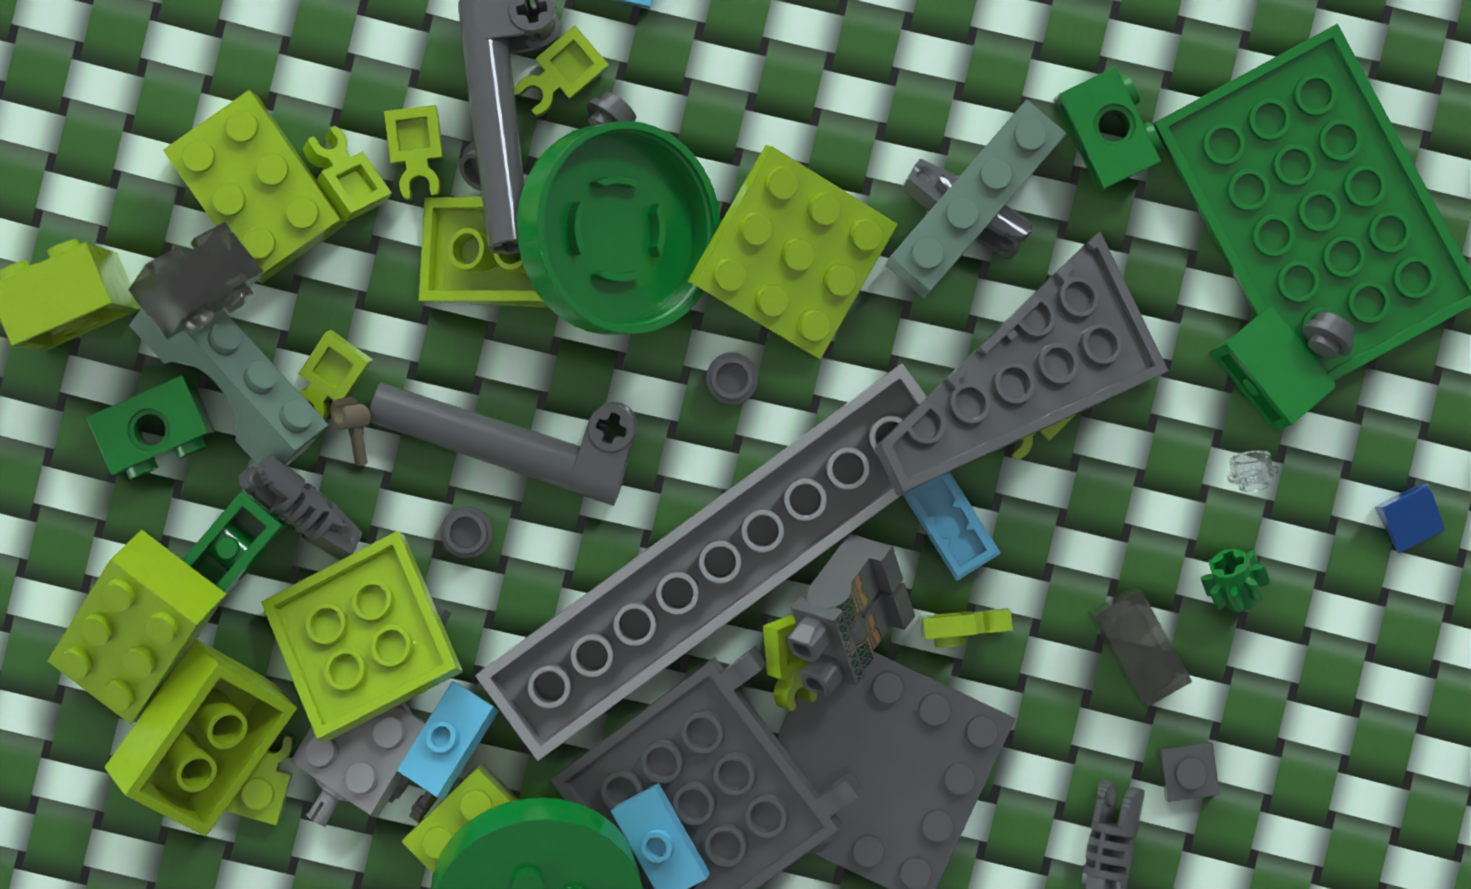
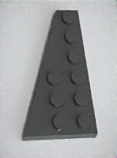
[874,231,1169,496]

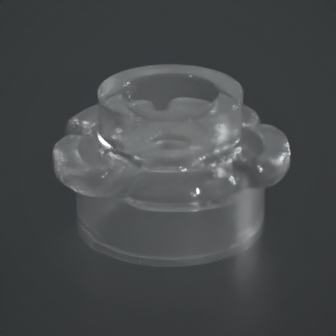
[1227,451,1279,492]

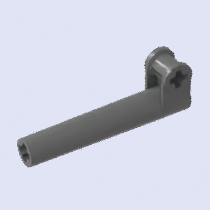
[458,0,561,255]
[369,382,638,506]

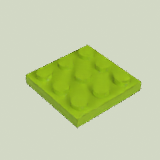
[687,145,898,359]
[261,531,463,743]

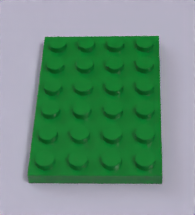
[1152,23,1471,381]

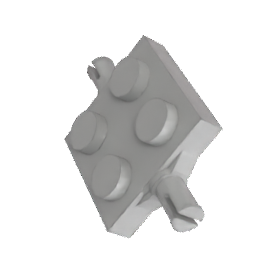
[290,703,426,827]

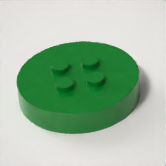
[517,121,721,335]
[431,798,643,889]

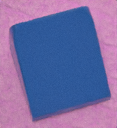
[1375,483,1445,553]

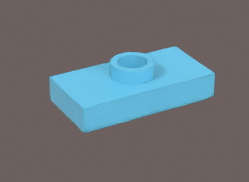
[902,472,1001,581]
[396,681,499,800]
[611,783,710,889]

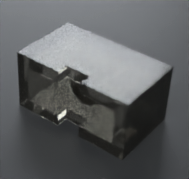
[128,222,263,340]
[1088,587,1192,707]

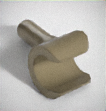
[330,397,371,466]

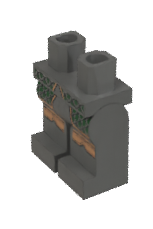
[786,534,915,696]

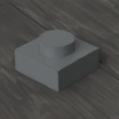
[1158,741,1220,802]

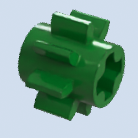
[1201,548,1271,612]

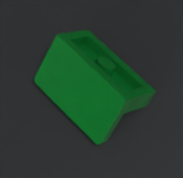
[1210,307,1336,432]

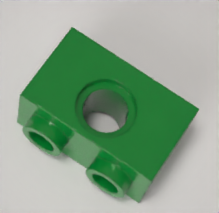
[1054,67,1163,192]
[86,375,216,480]
[182,491,289,603]

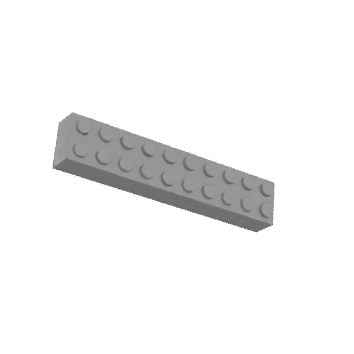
[475,363,927,761]

